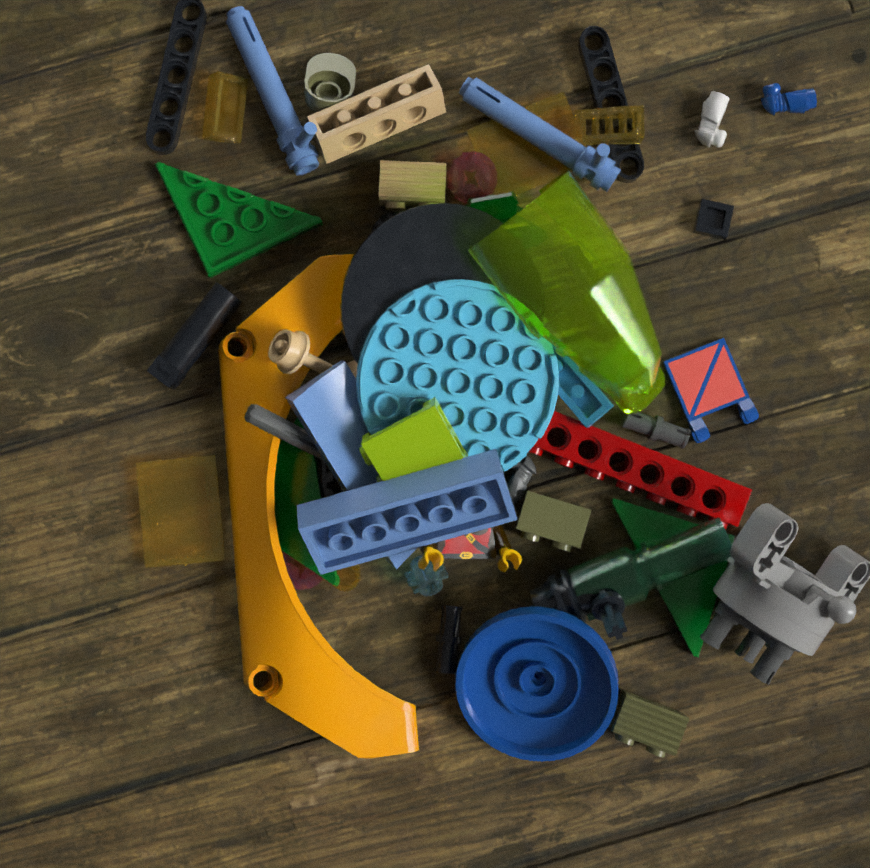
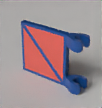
[663,338,759,443]

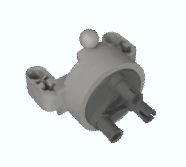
[700,503,870,685]

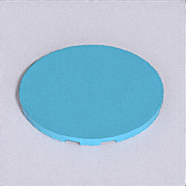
[356,279,559,472]

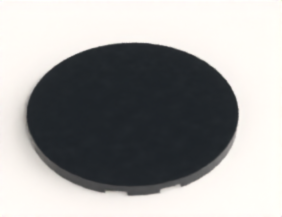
[340,203,544,364]

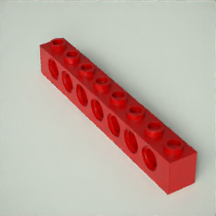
[528,411,752,530]

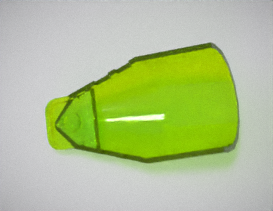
[468,170,665,414]

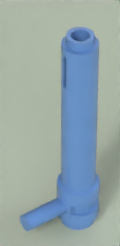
[226,6,319,176]
[459,77,621,192]

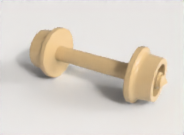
[268,329,358,378]

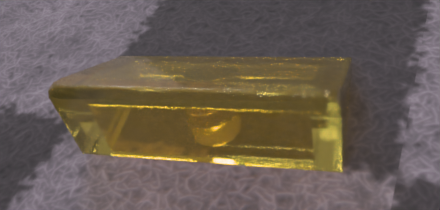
[202,71,248,144]

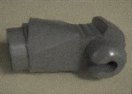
[506,455,536,505]

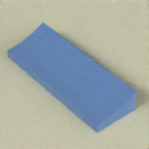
[285,360,417,570]
[297,449,517,575]

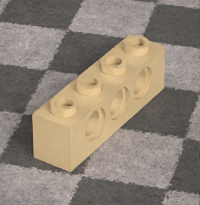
[307,64,446,164]

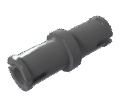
[621,408,691,449]

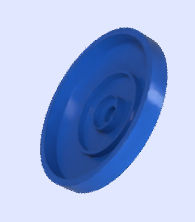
[456,606,619,762]

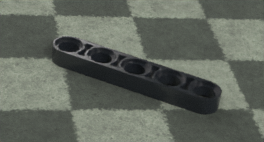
[146,0,207,155]
[578,26,644,183]

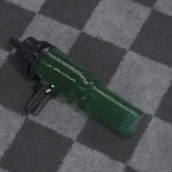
[530,517,732,640]

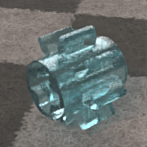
[404,555,449,596]

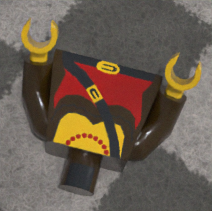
[418,525,522,572]

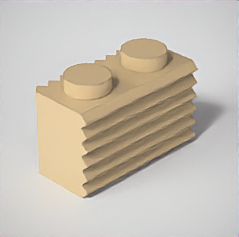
[379,160,446,212]

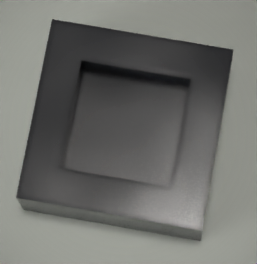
[693,199,734,240]

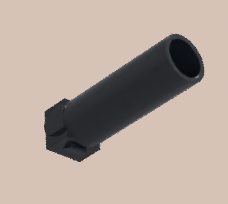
[147,282,242,390]

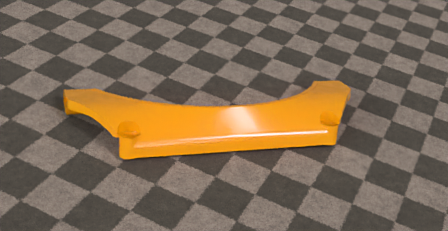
[218,254,419,758]

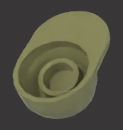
[304,53,356,113]

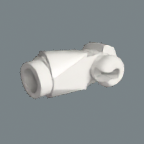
[695,91,729,148]

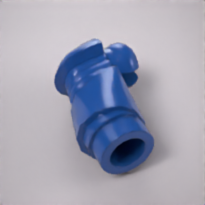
[761,83,817,116]

